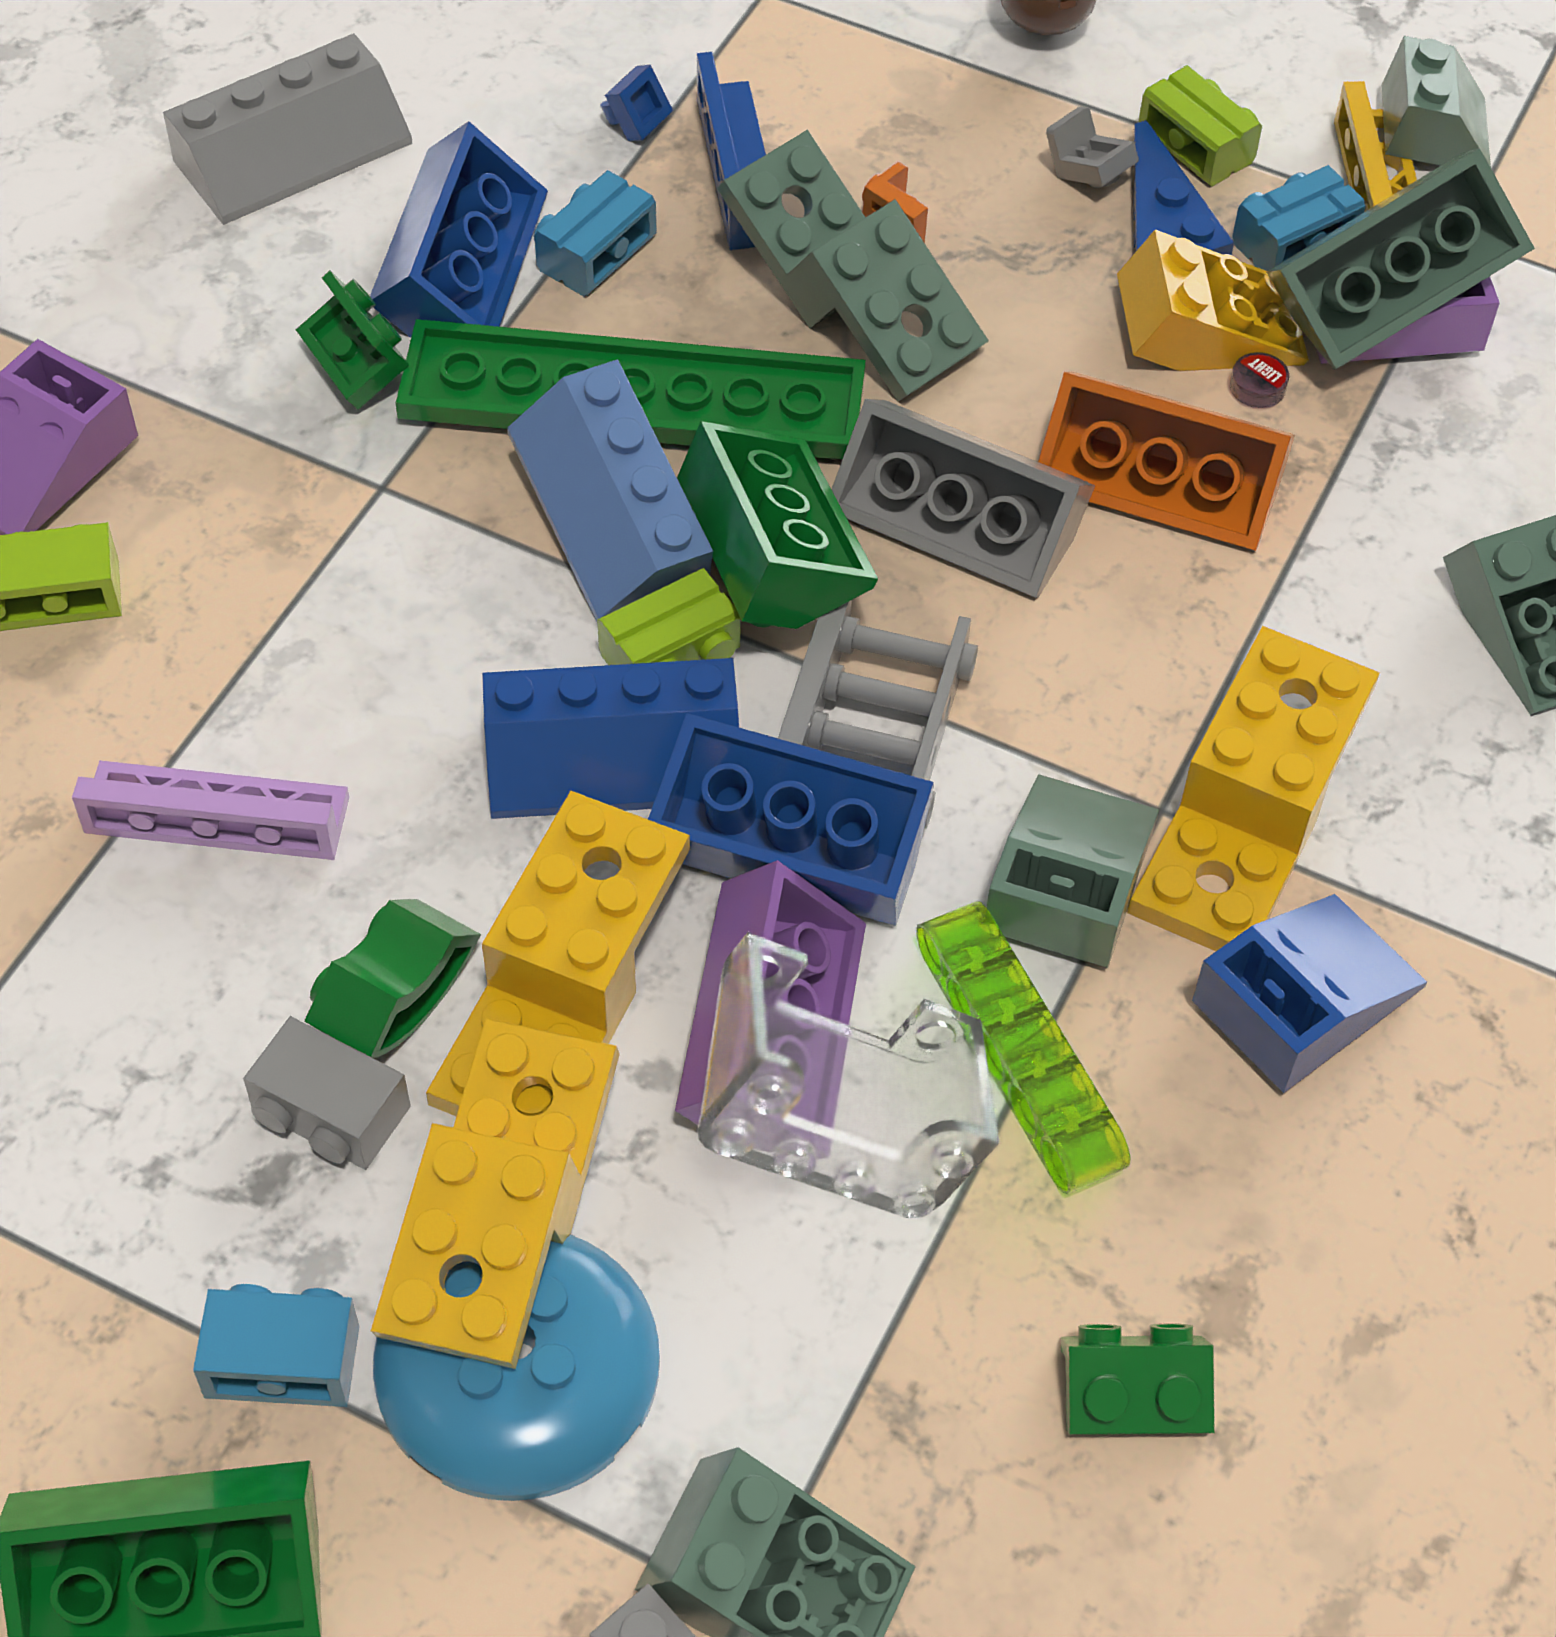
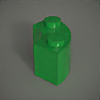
[304,899,481,1058]

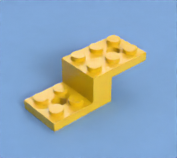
[1127,626,1380,951]
[426,791,690,1116]
[371,1018,620,1369]

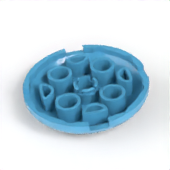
[373,1235,660,1501]

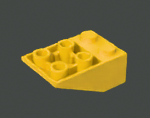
[1117,230,1309,371]

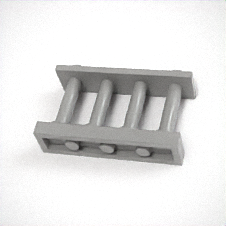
[778,600,978,829]

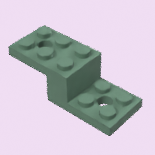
[717,129,989,402]

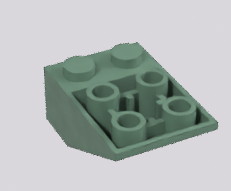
[1443,515,1556,715]
[983,774,1160,968]
[634,1447,916,1637]

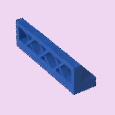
[697,52,766,250]

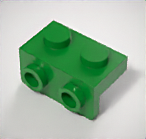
[296,270,409,410]
[1061,1323,1214,1434]

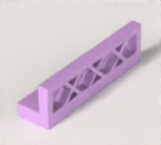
[72,760,349,860]

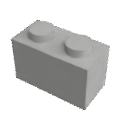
[243,1016,411,1170]

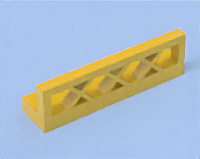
[1334,81,1417,212]

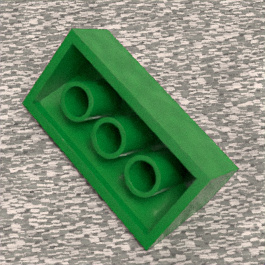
[677,421,878,629]
[0,1460,322,1637]

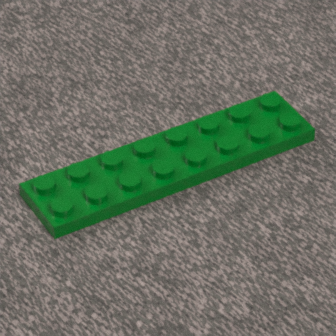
[395,319,866,459]

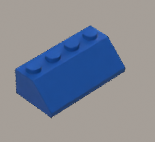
[370,121,548,337]
[482,658,739,819]
[648,713,934,926]

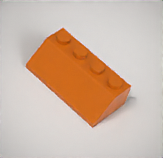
[1038,372,1295,551]

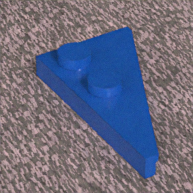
[1133,120,1234,255]

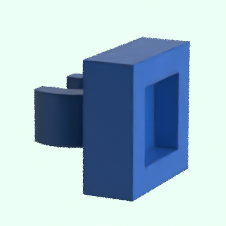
[600,65,673,141]

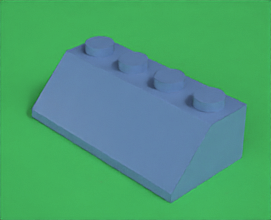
[507,359,713,621]

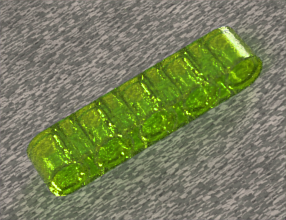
[916,901,1131,1194]

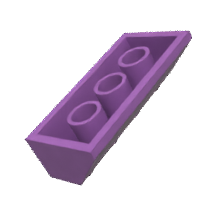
[675,860,866,1155]

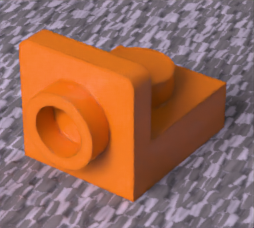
[862,162,928,243]

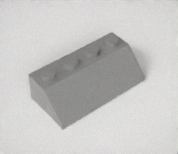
[163,33,412,225]
[832,399,1095,598]

